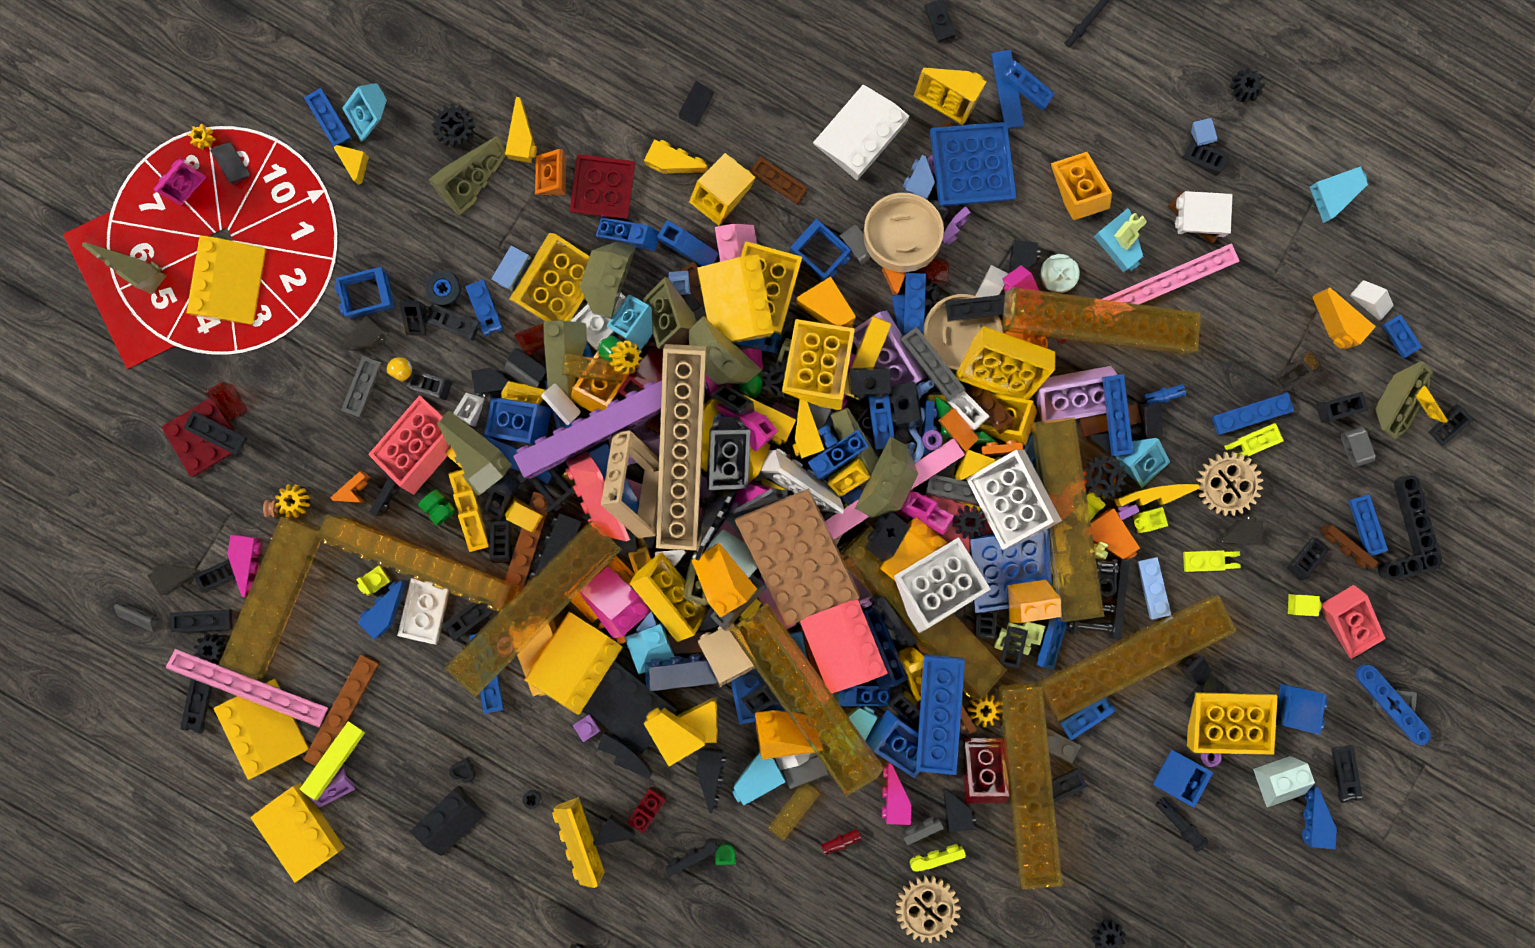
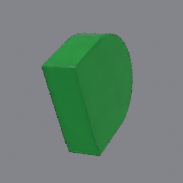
[715,843,736,865]

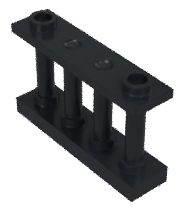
[517,448,592,513]
[1067,555,1129,640]

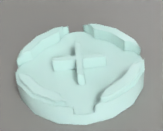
[1040,254,1080,294]

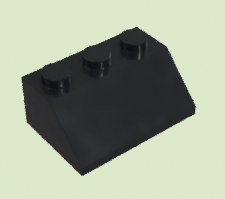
[724,488,794,537]
[410,785,485,856]

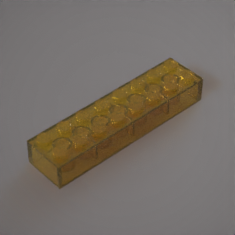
[219,517,325,680]

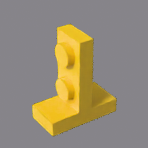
[898,646,924,702]

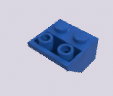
[1153,750,1213,808]

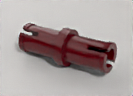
[821,828,862,856]

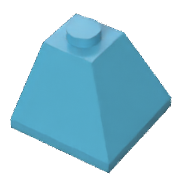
[342,83,387,141]
[606,294,653,349]
[1115,438,1170,488]
[625,623,674,674]

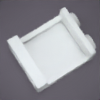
[1175,191,1232,237]

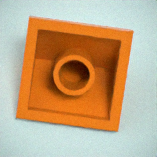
[535,149,566,195]

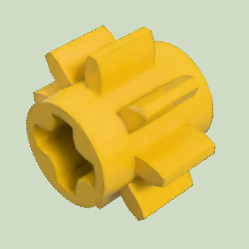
[188,124,216,150]

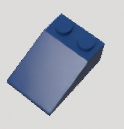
[484,397,552,445]
[865,710,920,778]

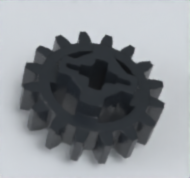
[431,103,475,148]
[762,361,797,404]
[1081,455,1127,498]

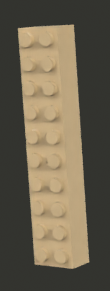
[656,344,707,550]

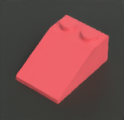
[1321,585,1385,659]

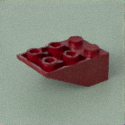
[617,346,663,398]

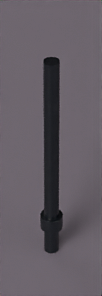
[1064,0,1110,48]

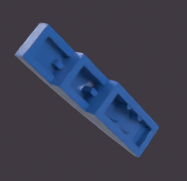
[588,442,639,515]

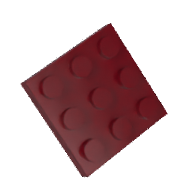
[569,154,636,220]
[161,397,244,477]

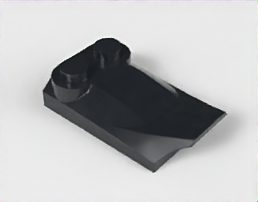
[705,416,750,490]

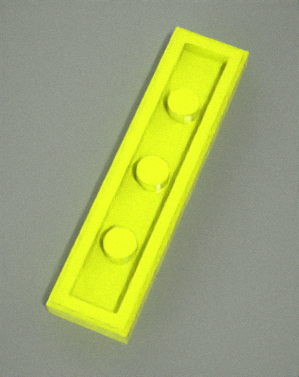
[300,721,365,801]

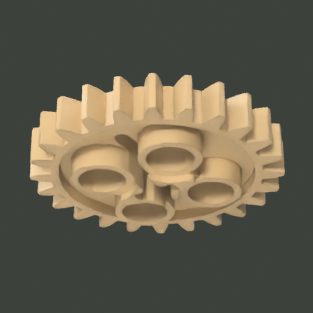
[1196,452,1263,516]
[895,875,961,943]

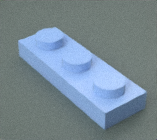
[1137,557,1171,619]

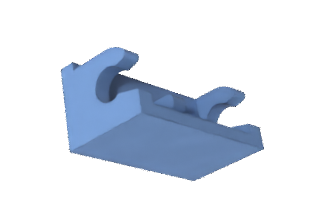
[492,246,533,292]

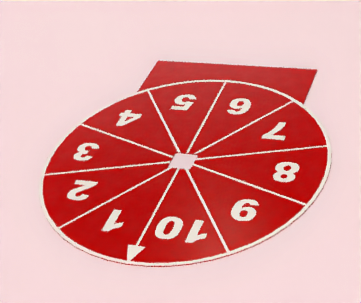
[63,126,338,369]

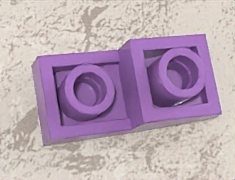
[941,207,971,246]

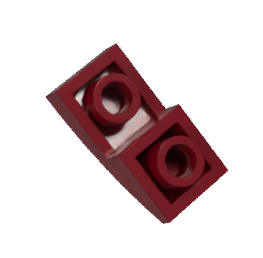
[627,786,667,834]

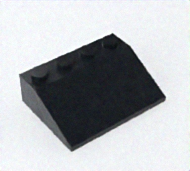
[583,659,678,755]

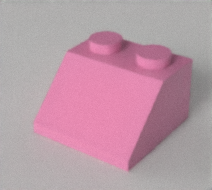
[715,224,757,262]

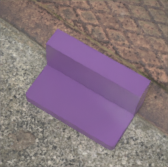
[309,764,355,807]

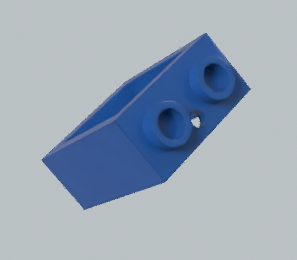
[790,219,851,281]
[334,267,395,319]

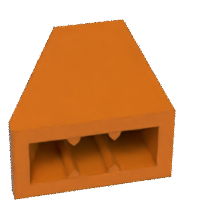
[1077,508,1140,560]

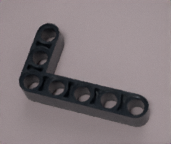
[1378,475,1442,580]

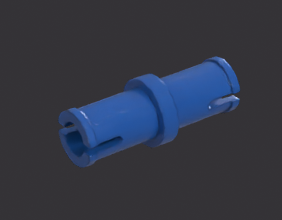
[1143,384,1186,404]

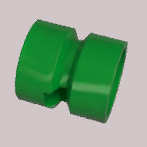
[418,489,456,526]

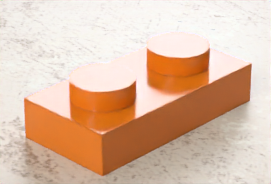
[982,440,1023,457]

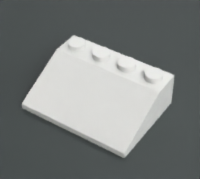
[813,85,909,180]
[760,449,844,514]
[966,450,1062,550]
[894,537,991,633]

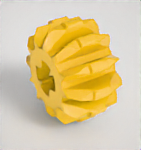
[608,341,643,374]
[275,485,310,517]
[967,693,1002,727]

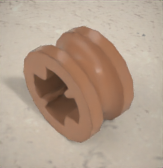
[263,500,279,517]

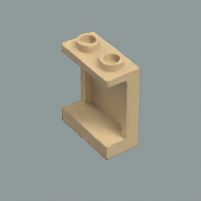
[698,623,756,687]

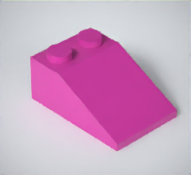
[153,157,206,206]
[578,566,651,638]

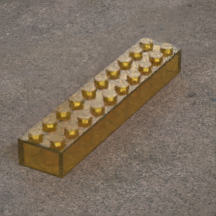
[1002,287,1201,355]
[1031,417,1104,622]
[317,514,519,611]
[445,521,622,697]
[840,526,1007,700]
[1036,594,1237,721]
[729,603,885,796]
[999,682,1062,890]

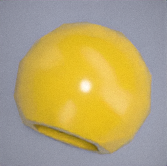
[387,357,412,381]

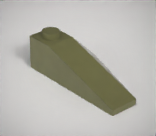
[429,136,506,215]
[82,242,167,294]
[544,321,587,399]
[831,408,879,491]
[437,411,512,495]

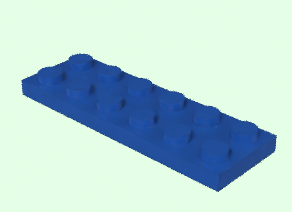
[916,654,965,775]

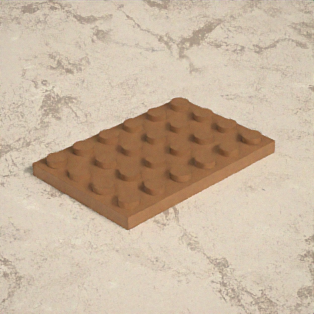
[735,488,860,626]

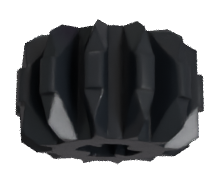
[1229,68,1265,103]
[952,505,987,539]
[193,633,230,665]
[1091,919,1126,948]

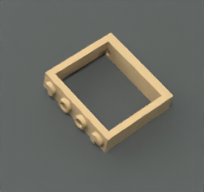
[601,431,659,538]

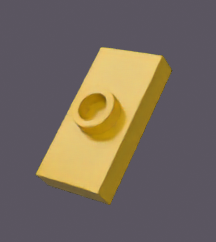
[501,381,546,405]

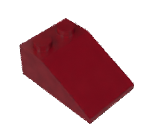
[964,738,1010,803]

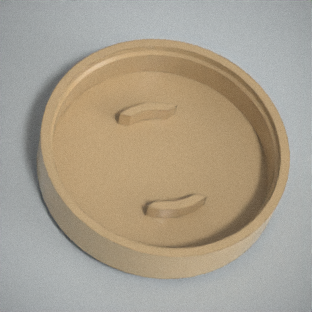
[863,193,944,272]
[922,294,1003,374]

